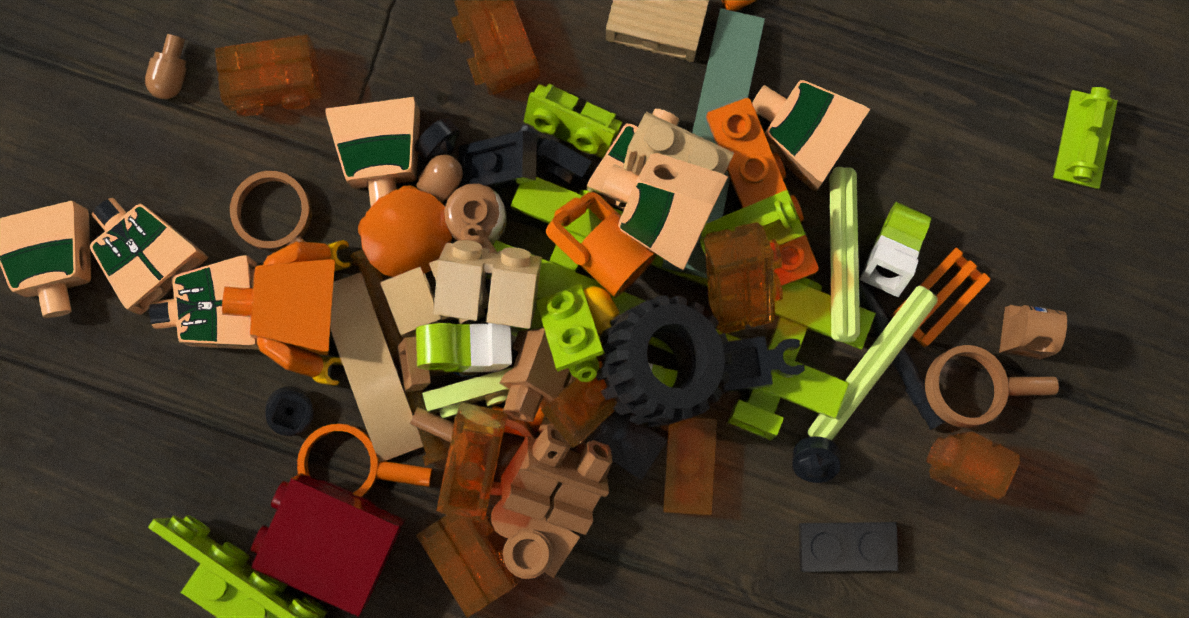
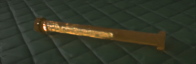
[350,249,452,466]

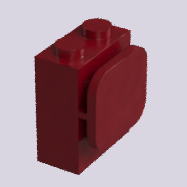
[251,473,405,617]

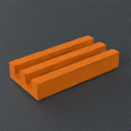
[890,247,991,348]

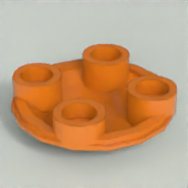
[358,185,452,277]

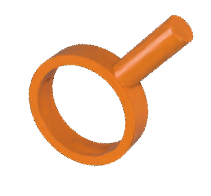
[297,423,433,497]

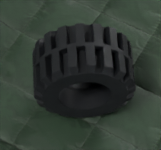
[596,295,732,427]

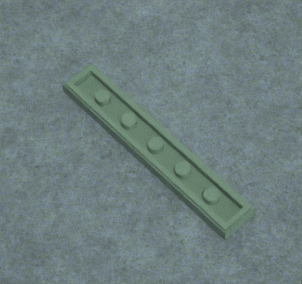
[662,8,765,279]

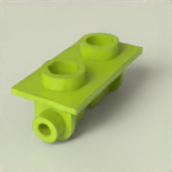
[523,83,623,159]
[1053,87,1118,189]
[699,190,806,272]
[536,283,605,382]

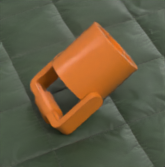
[546,192,657,298]

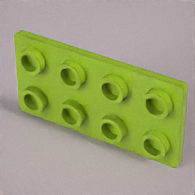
[148,515,328,618]

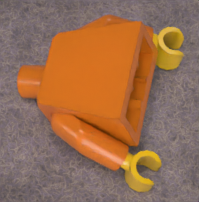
[222,240,351,385]

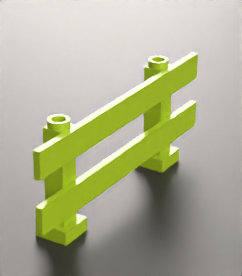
[486,177,876,440]

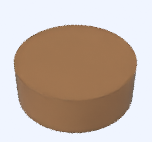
[503,529,553,579]

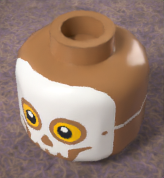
[444,183,507,244]

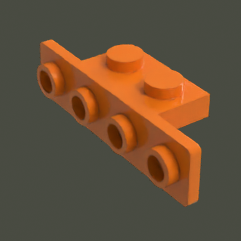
[706,98,819,288]

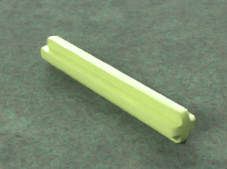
[829,167,860,343]
[807,286,938,441]

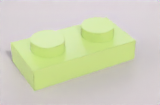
[422,367,513,419]

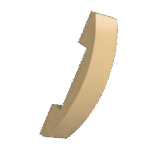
[330,272,424,462]

